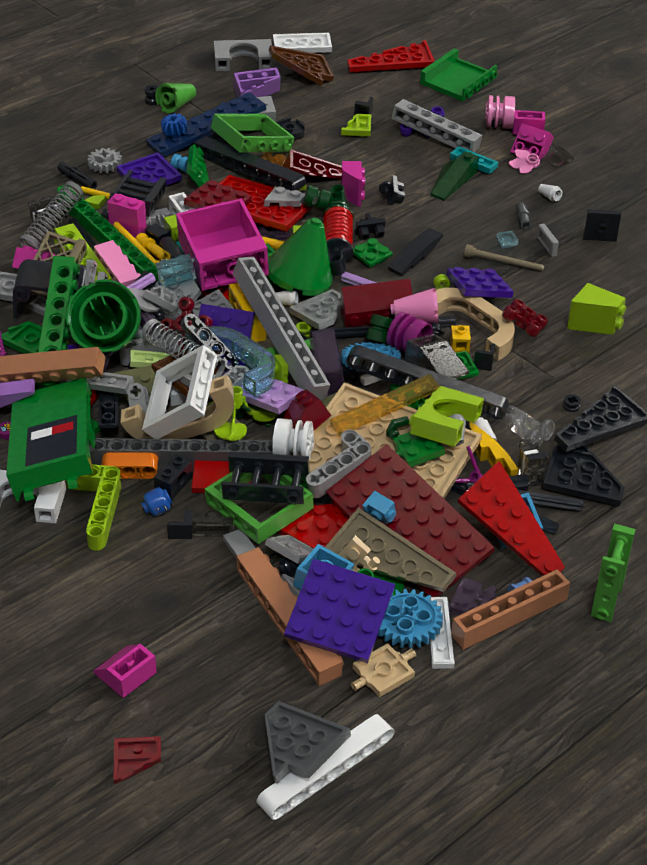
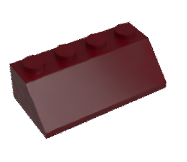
[340,279,413,327]

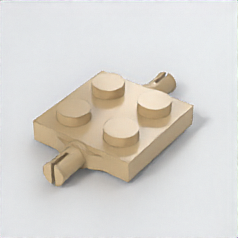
[351,644,416,698]

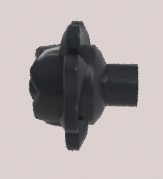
[430,323,445,342]
[279,556,300,577]

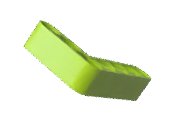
[65,464,121,551]

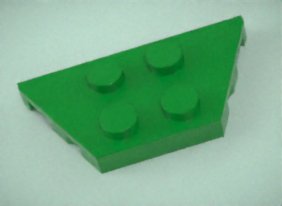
[1,321,57,354]

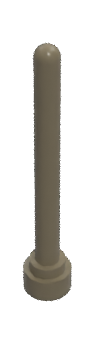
[464,244,544,271]

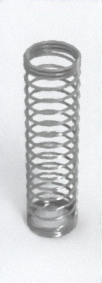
[19,181,84,250]
[141,319,225,379]

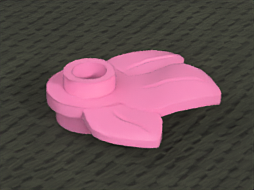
[509,150,540,174]

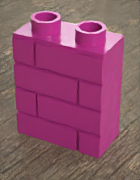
[176,198,269,291]

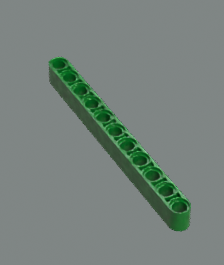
[57,185,159,282]

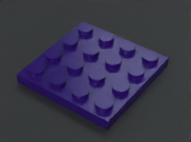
[284,559,395,663]

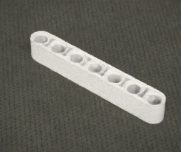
[256,714,395,820]

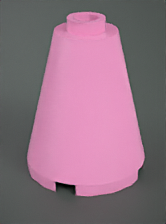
[391,288,439,324]

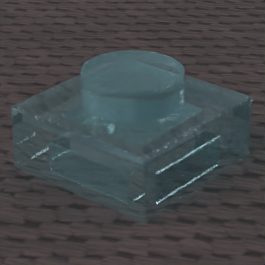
[496,231,518,248]

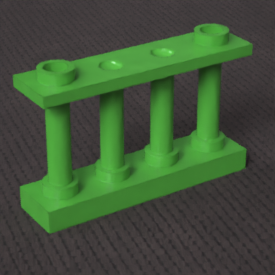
[591,523,636,622]

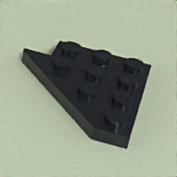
[542,444,625,506]

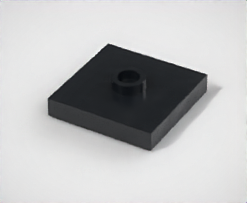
[583,209,621,242]

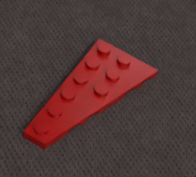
[347,40,435,73]
[458,461,565,576]

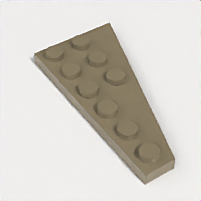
[325,507,457,592]

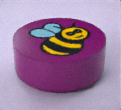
[0,421,11,439]

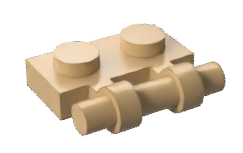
[338,536,380,572]

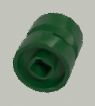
[303,185,331,211]
[365,314,394,344]

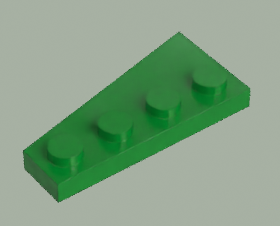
[186,144,209,187]

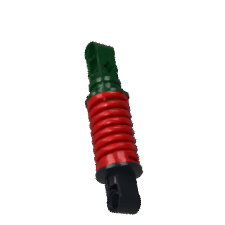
[323,184,354,276]

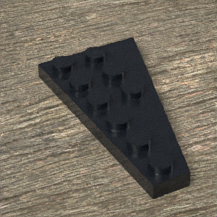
[554,385,647,452]

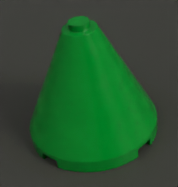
[267,218,333,296]
[66,279,141,354]

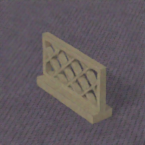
[31,231,87,298]

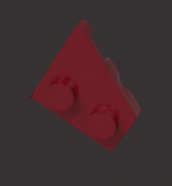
[113,736,161,784]

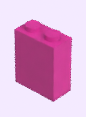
[107,193,147,238]

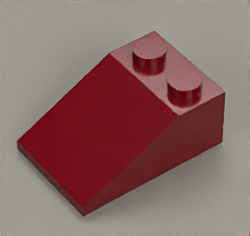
[283,389,332,431]

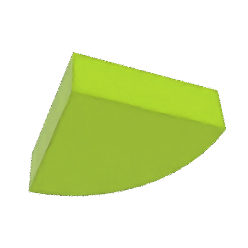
[85,195,106,209]

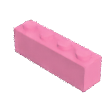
[94,240,141,287]

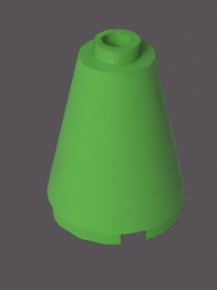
[155,83,196,113]

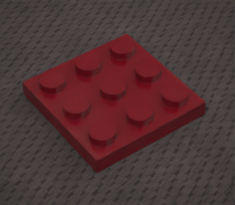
[184,180,252,209]

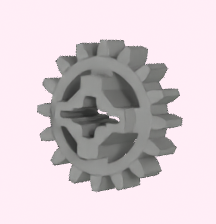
[87,148,122,173]

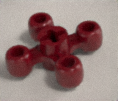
[161,297,213,350]
[502,299,548,337]

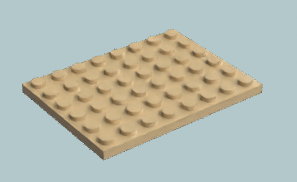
[309,382,482,499]

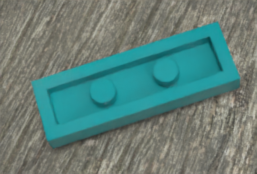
[450,146,498,174]

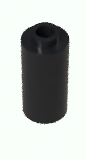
[159,236,185,263]

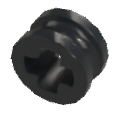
[563,394,581,412]

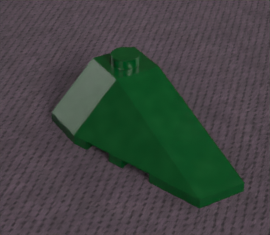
[431,151,479,201]

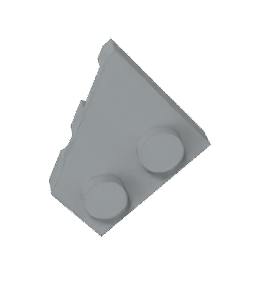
[264,187,305,207]
[142,285,177,313]

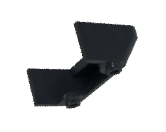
[13,259,86,319]

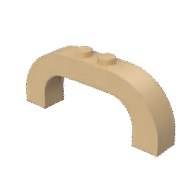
[436,288,515,361]
[120,375,234,439]

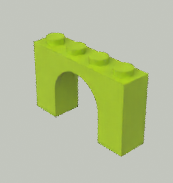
[409,386,484,447]

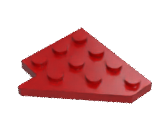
[276,503,349,549]

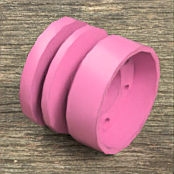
[485,95,515,129]

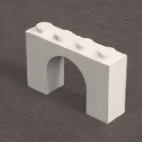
[0,470,66,523]

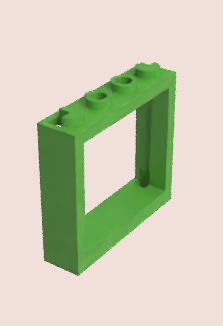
[211,114,295,152]
[205,472,313,544]

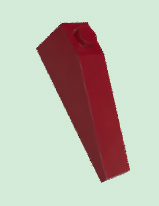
[283,149,342,179]

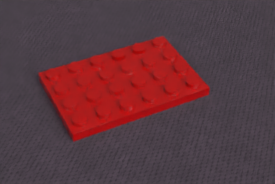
[219,175,314,232]

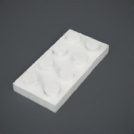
[273,33,332,53]

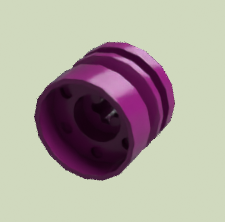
[386,312,433,357]

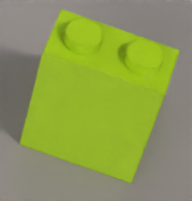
[567,283,626,335]

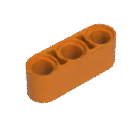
[101,452,159,479]

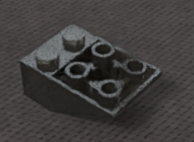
[404,334,469,379]

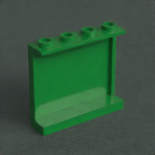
[420,48,497,102]

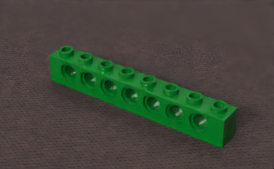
[35,256,80,390]

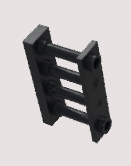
[109,170,167,217]
[221,452,310,504]

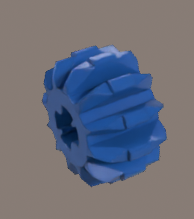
[161,113,187,138]

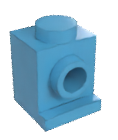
[362,491,396,524]

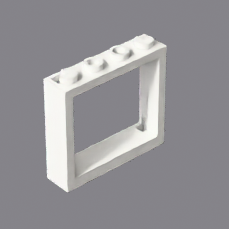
[142,345,217,439]

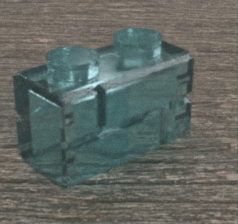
[155,254,196,287]

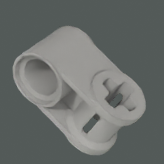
[127,383,149,414]

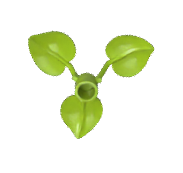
[206,386,278,441]

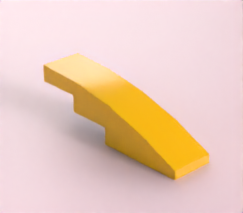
[469,422,518,476]

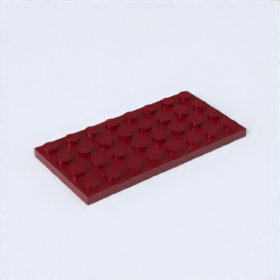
[325,444,495,597]

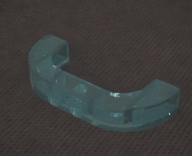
[185,326,275,397]

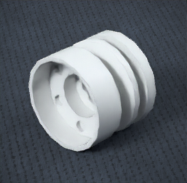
[273,418,314,460]

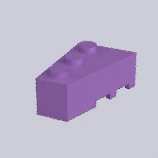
[233,68,281,98]

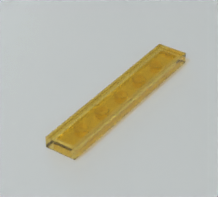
[330,374,440,436]

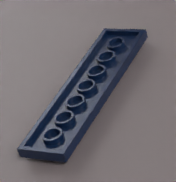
[146,92,267,157]

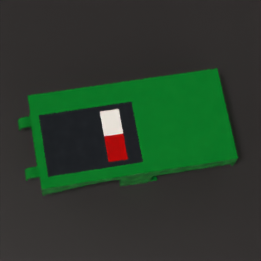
[6,378,96,502]

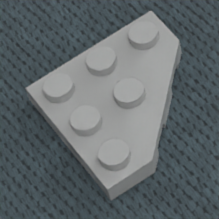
[289,289,341,330]

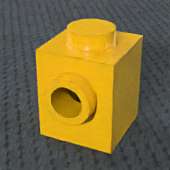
[450,325,471,353]

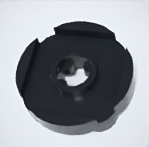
[276,118,305,139]

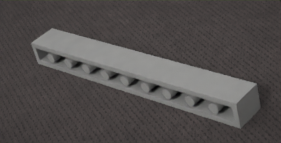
[233,257,330,401]

